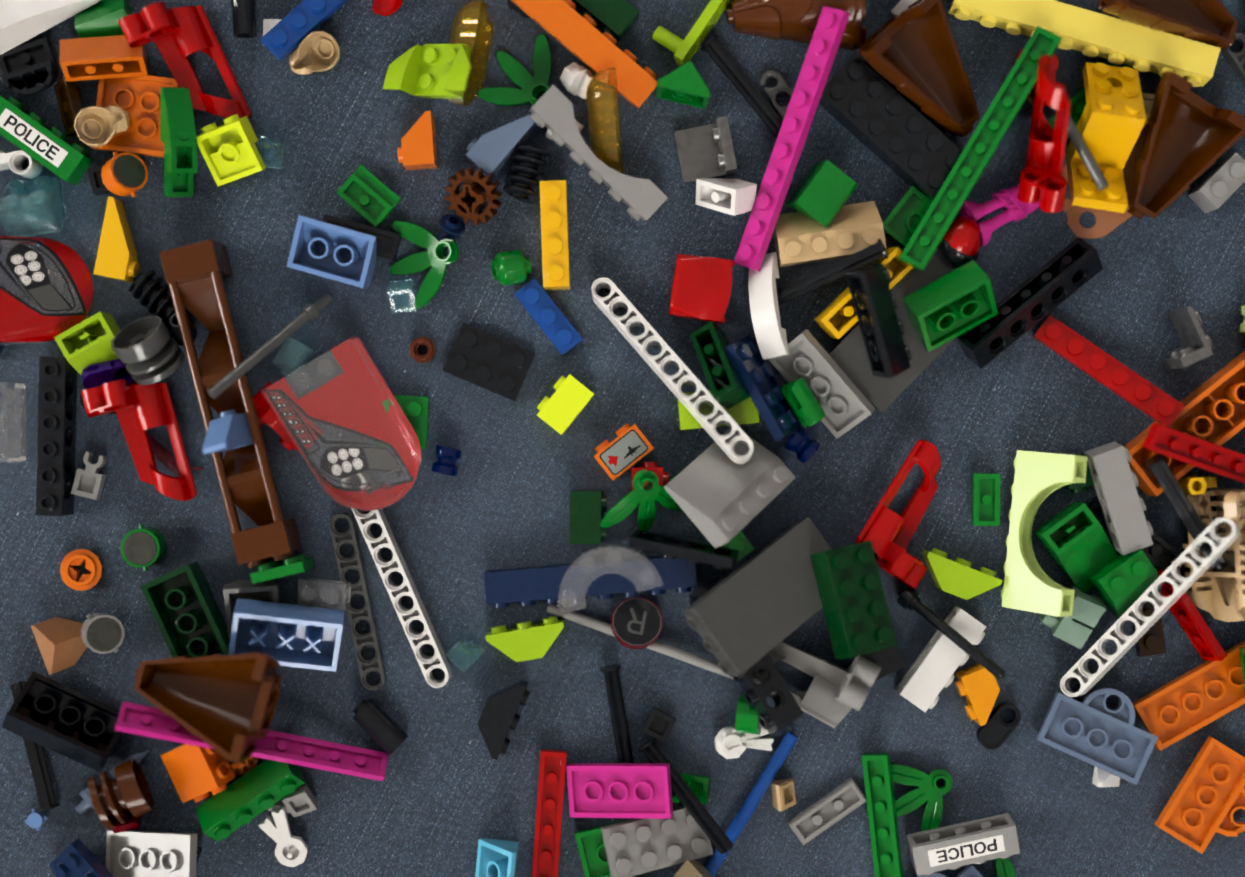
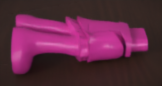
[960,184,1039,247]

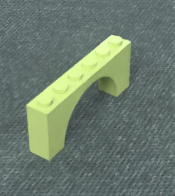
[1001,450,1088,617]

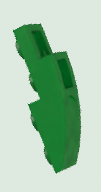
[160,87,198,198]

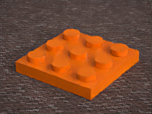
[91,75,179,158]

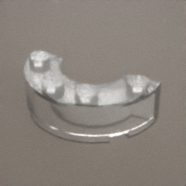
[558,544,664,615]

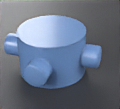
[25,808,49,831]

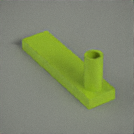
[652,0,731,66]

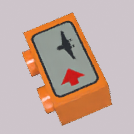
[593,423,654,481]

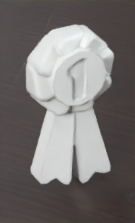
[714,726,774,759]
[259,807,308,867]

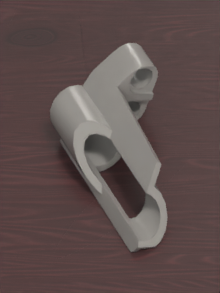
[752,641,882,728]

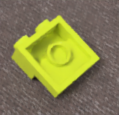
[196,114,266,187]

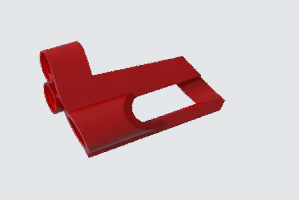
[118,1,252,119]
[1017,54,1071,213]
[81,379,197,501]
[855,439,941,589]

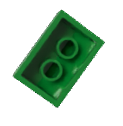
[902,260,998,352]

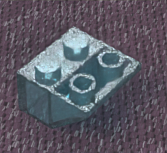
[0,175,66,237]

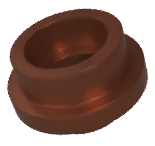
[409,337,436,363]

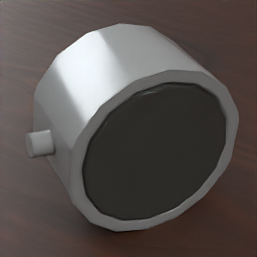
[80,613,125,654]

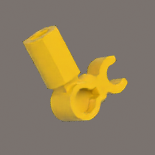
[1177,475,1217,495]

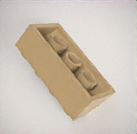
[773,201,886,268]

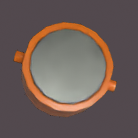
[101,151,148,198]

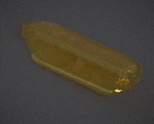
[448,0,493,106]
[586,68,624,174]

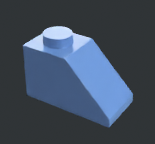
[202,409,254,454]

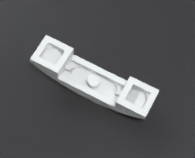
[748,252,789,360]

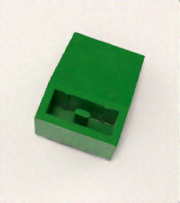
[1033,501,1118,593]

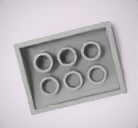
[663,428,796,549]

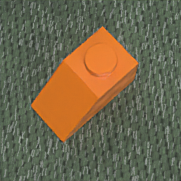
[397,111,438,170]

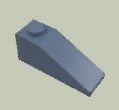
[466,114,538,179]

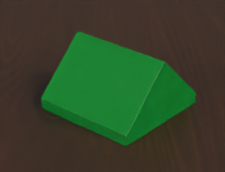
[74,0,133,38]
[656,60,710,110]
[786,160,858,228]

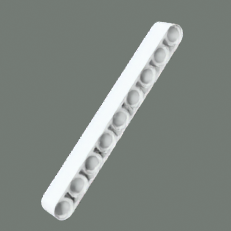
[591,277,754,464]
[341,472,452,688]
[1060,517,1240,697]

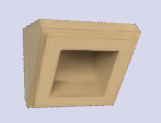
[770,778,796,811]

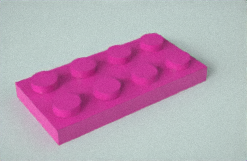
[566,763,673,819]

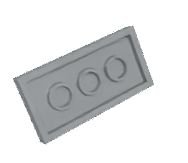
[769,329,876,439]
[601,804,713,877]
[105,830,198,877]

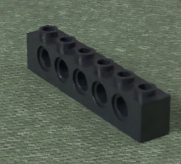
[956,237,1103,369]
[35,356,77,516]
[688,575,804,734]

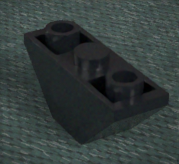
[478,681,530,760]

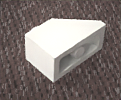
[695,178,757,216]

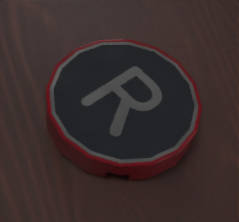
[611,597,663,649]

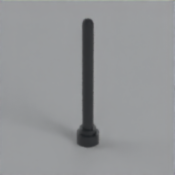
[897,587,1005,679]

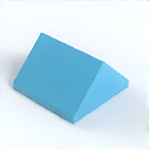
[475,838,519,877]

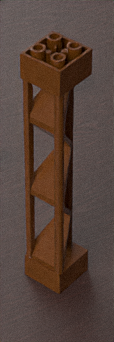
[159,239,302,568]

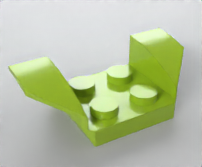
[383,44,472,99]

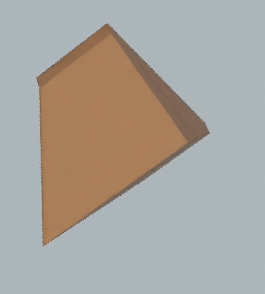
[31,617,87,675]

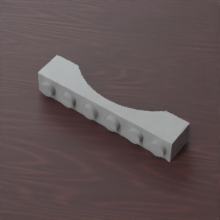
[529,85,668,221]

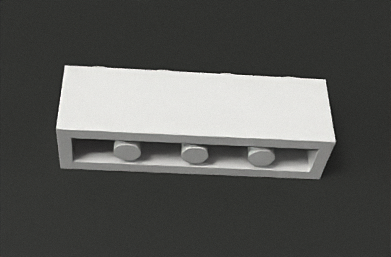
[895,606,986,713]

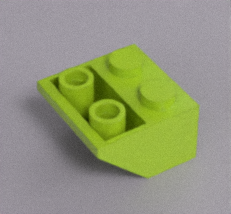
[54,311,120,376]

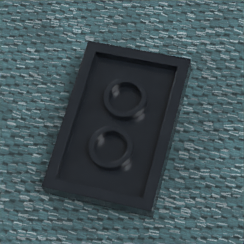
[443,323,535,401]

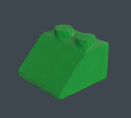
[1088,550,1163,620]

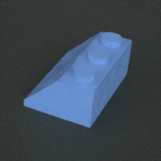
[286,215,377,288]

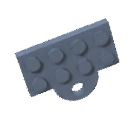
[1036,687,1158,785]

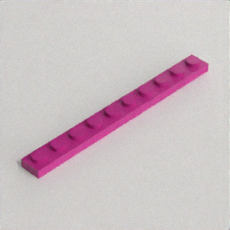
[734,6,850,271]
[115,701,388,781]

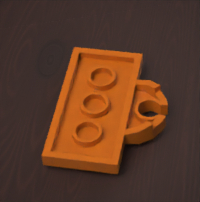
[1154,736,1245,854]

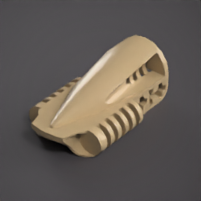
[1182,488,1245,622]

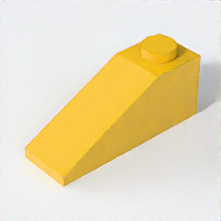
[93,196,139,283]

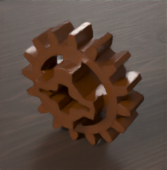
[445,167,502,225]

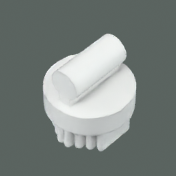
[560,62,596,99]

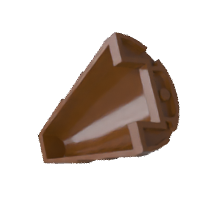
[726,0,867,50]
[858,0,980,137]
[1097,0,1239,50]
[1127,71,1245,219]
[134,652,281,764]

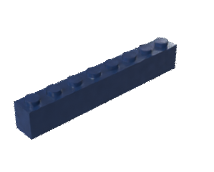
[484,556,697,608]

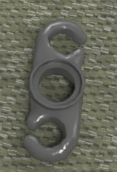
[760,70,793,120]

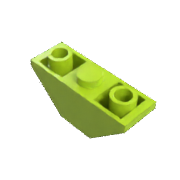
[922,548,1003,600]
[485,616,565,662]

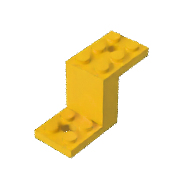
[1065,62,1146,213]

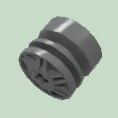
[111,315,185,385]

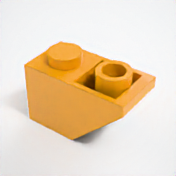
[955,664,1000,726]

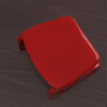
[668,254,735,324]

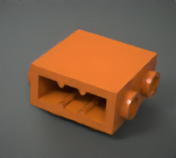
[160,744,236,803]

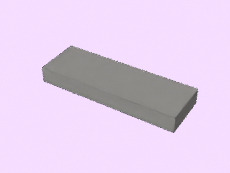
[788,778,867,846]

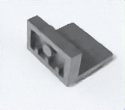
[674,116,737,183]
[1161,306,1214,370]

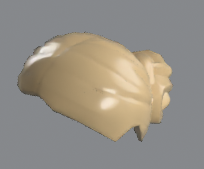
[289,31,340,75]
[74,106,130,147]

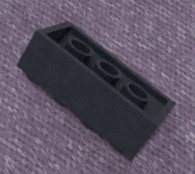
[845,264,911,378]
[2,671,123,772]

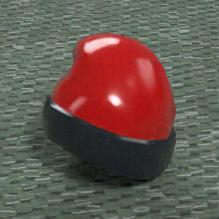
[938,216,981,267]

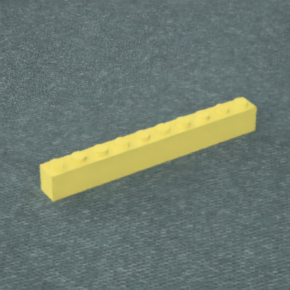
[949,0,1221,87]

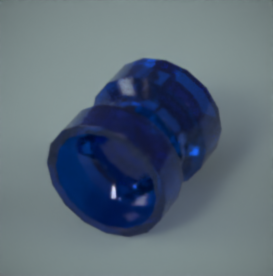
[784,427,820,464]
[431,445,462,476]

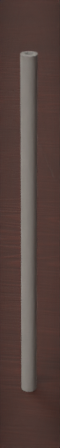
[547,604,761,684]

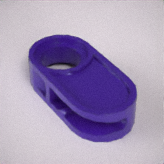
[82,359,134,389]

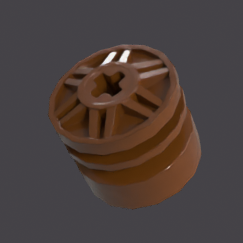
[88,759,154,830]

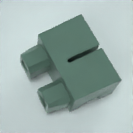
[1040,586,1106,649]

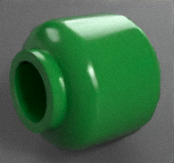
[491,250,531,286]

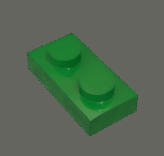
[971,473,1001,526]

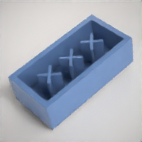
[228,598,344,672]

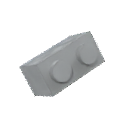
[1187,152,1245,213]

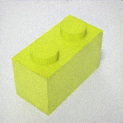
[537,374,595,435]

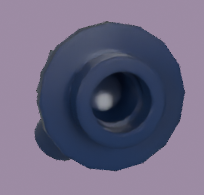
[436,214,465,240]

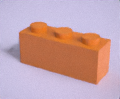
[59,35,148,82]

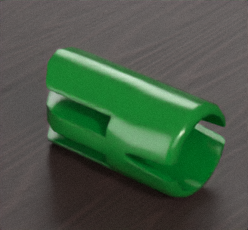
[781,378,826,428]

